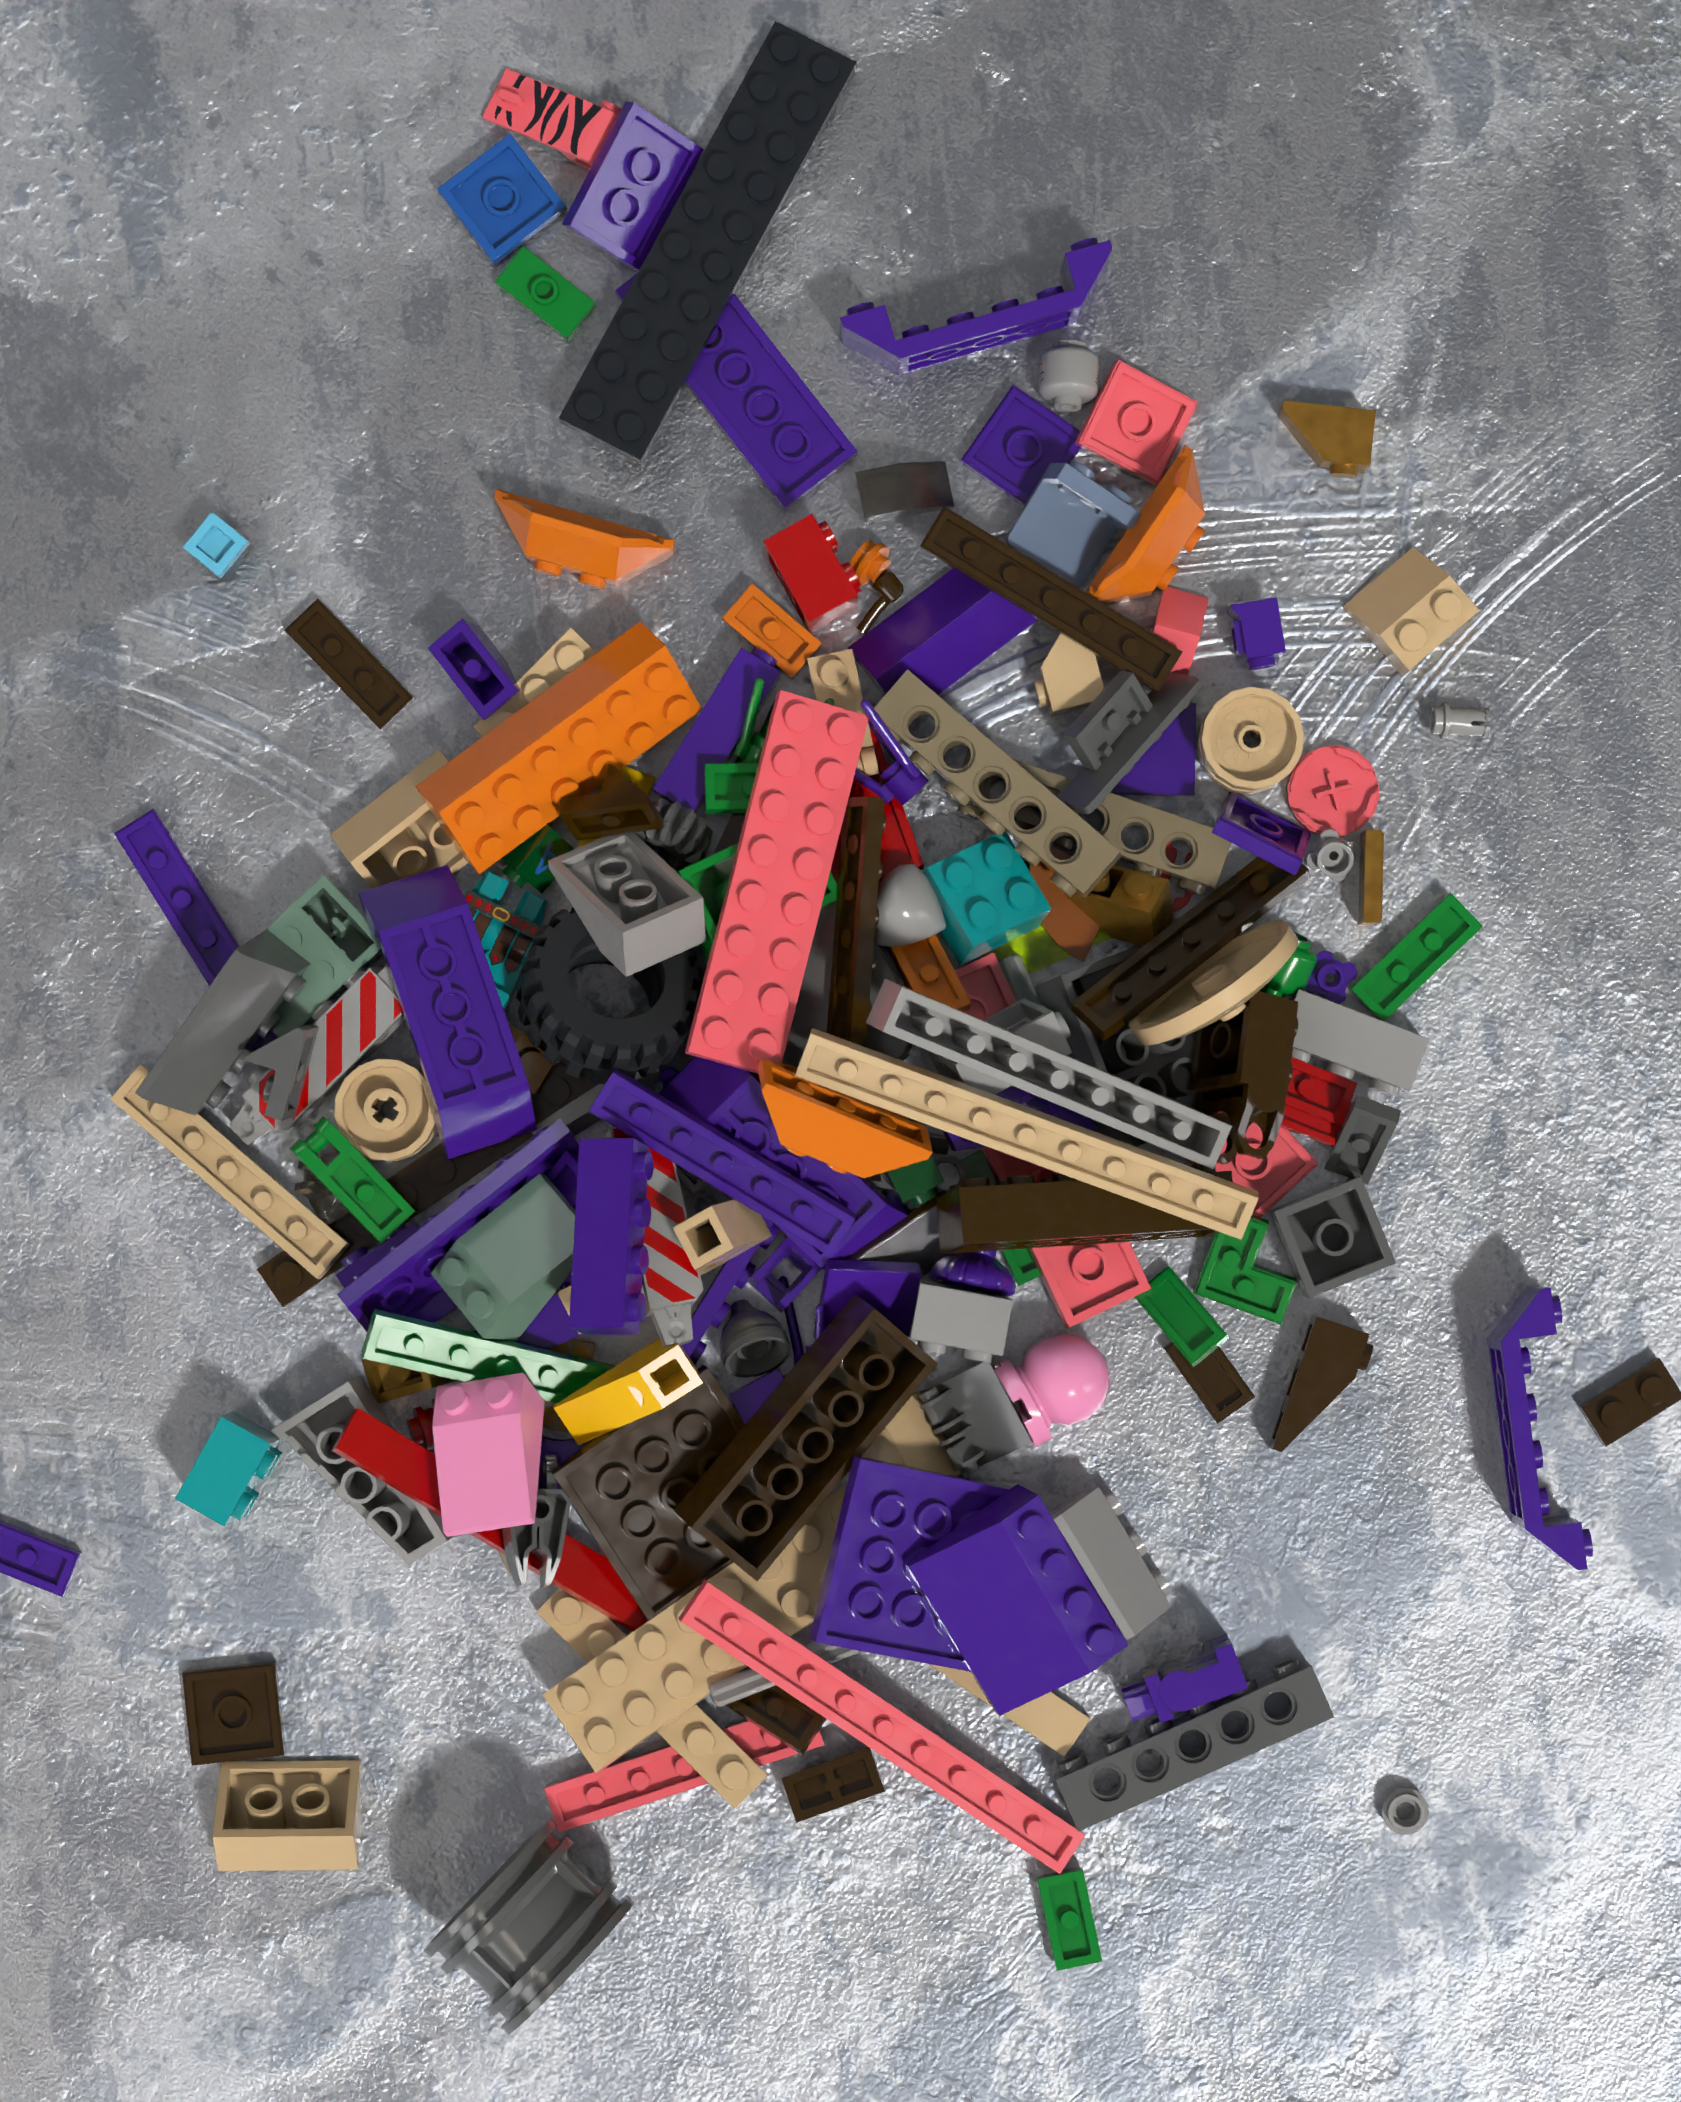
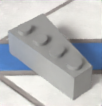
[271,1375,454,1565]

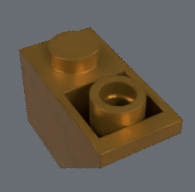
[1066,865,1174,946]

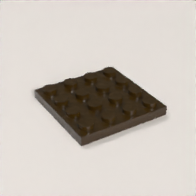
[551,1365,745,1621]

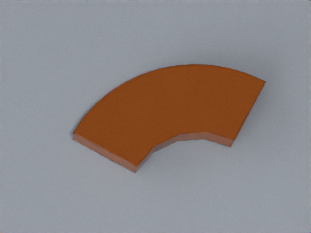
[1029,846,1100,962]

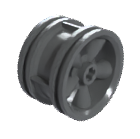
[423,1819,634,2035]

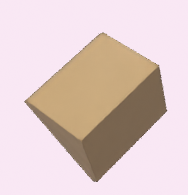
[861,1390,961,1476]

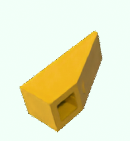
[553,1338,703,1445]

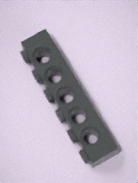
[1053,1658,1334,1832]

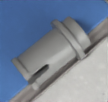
[1430,702,1491,739]

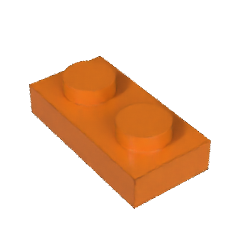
[722,583,822,680]
[887,934,971,1012]

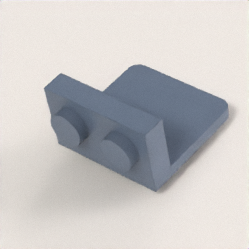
[1006,460,1141,588]

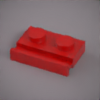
[1280,1057,1358,1147]

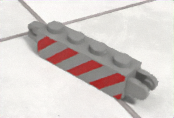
[229,965,406,1146]
[605,1125,704,1347]

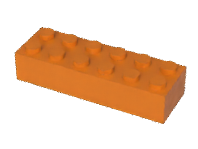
[415,621,702,874]

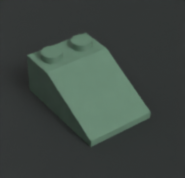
[431,1173,575,1341]

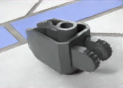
[502,1455,571,1588]

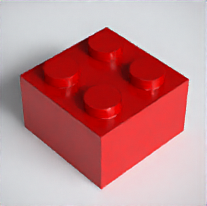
[763,514,861,633]

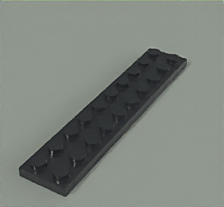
[559,21,857,465]

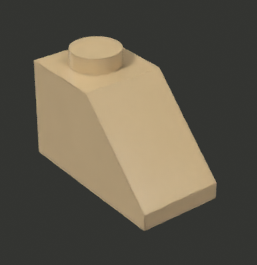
[1033,634,1104,717]

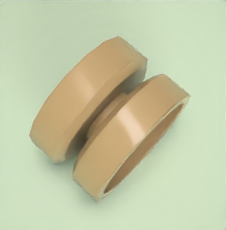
[1196,687,1304,795]
[334,1059,438,1161]

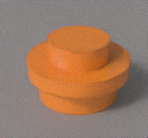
[850,540,891,585]

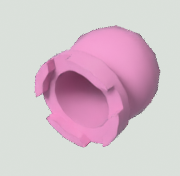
[994,1333,1110,1447]

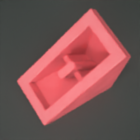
[1151,587,1209,675]

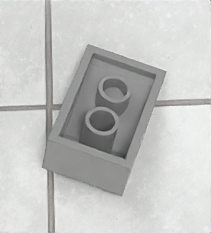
[548,832,706,977]

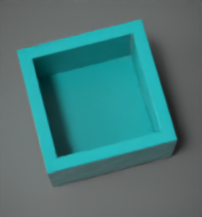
[924,831,1051,966]
[175,1411,283,1526]

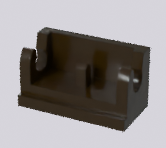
[781,1747,888,1826]

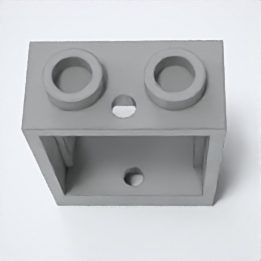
[927,998,1072,1095]

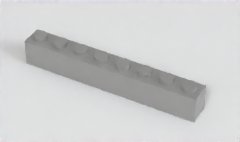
[866,979,1232,1169]

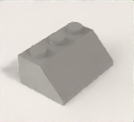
[1049,1484,1173,1640]

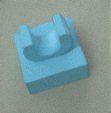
[183,512,250,579]

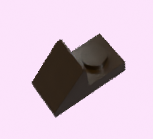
[559,764,664,840]

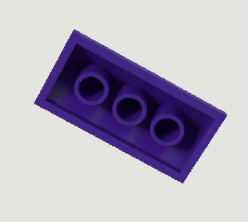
[847,568,1038,697]

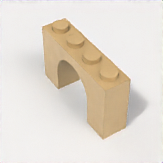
[557,1199,772,1335]

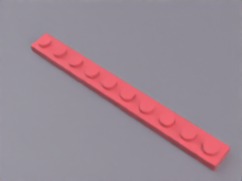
[678,1579,1086,1874]

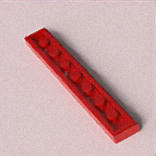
[332,1408,648,1632]

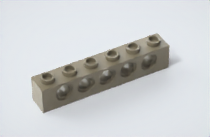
[873,669,1121,899]
[951,750,1231,896]

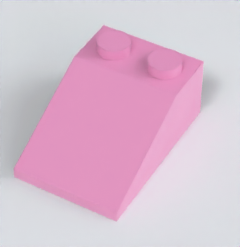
[432,1373,545,1537]

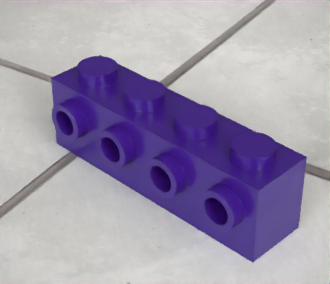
[569,1138,654,1335]

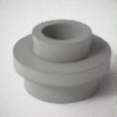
[1381,1787,1429,1835]

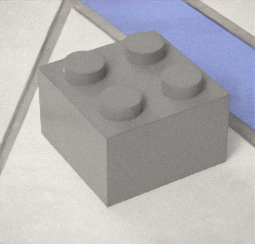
[909,1281,1013,1363]

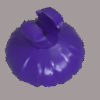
[930,1251,1016,1297]

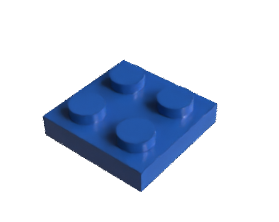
[437,133,567,265]

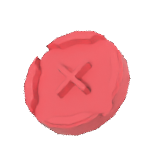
[1286,745,1380,837]

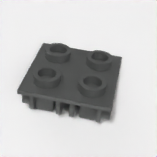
[919,1361,1033,1477]

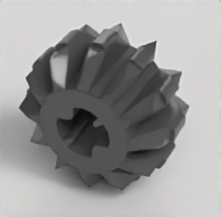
[634,798,713,872]

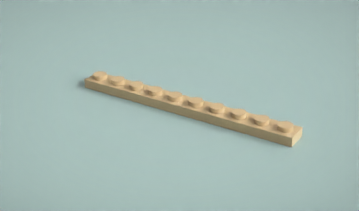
[795,1028,1259,1240]

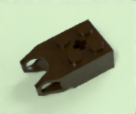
[1189,991,1298,1164]

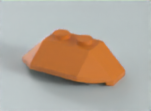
[1085,445,1206,605]
[494,489,676,590]
[757,1058,932,1178]

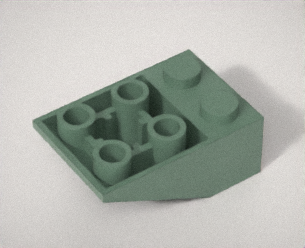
[267,875,383,1038]

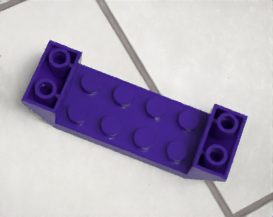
[840,238,1112,375]
[358,865,537,1159]
[658,1056,913,1270]
[1487,1286,1593,1570]

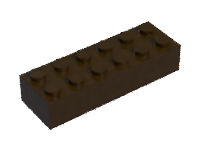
[936,1164,1233,1254]
[674,1294,938,1581]

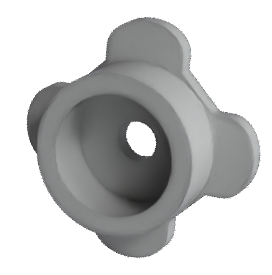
[1306,828,1361,882]

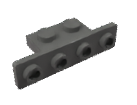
[1058,670,1203,814]

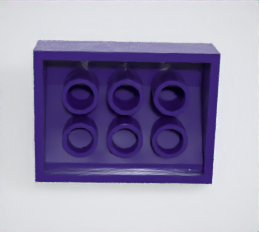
[905,1484,1128,1716]

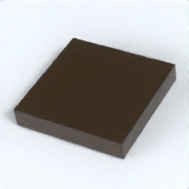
[182,1661,286,1766]

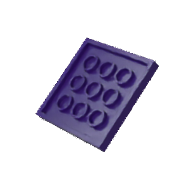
[809,1455,1011,1672]

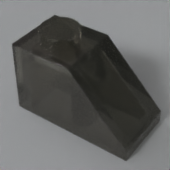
[855,461,954,526]

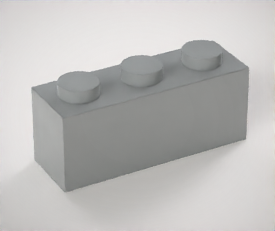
[1291,989,1429,1097]

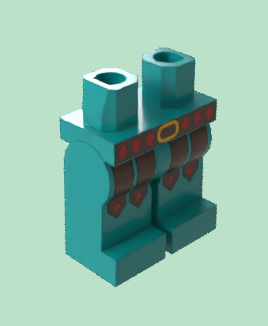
[464,871,549,1012]

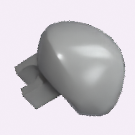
[874,864,946,947]

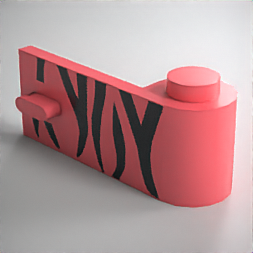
[482,68,621,171]

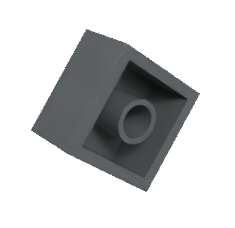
[1269,1176,1396,1298]

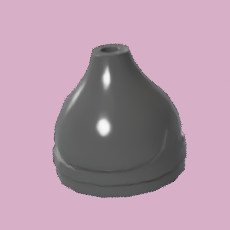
[720,1299,791,1378]

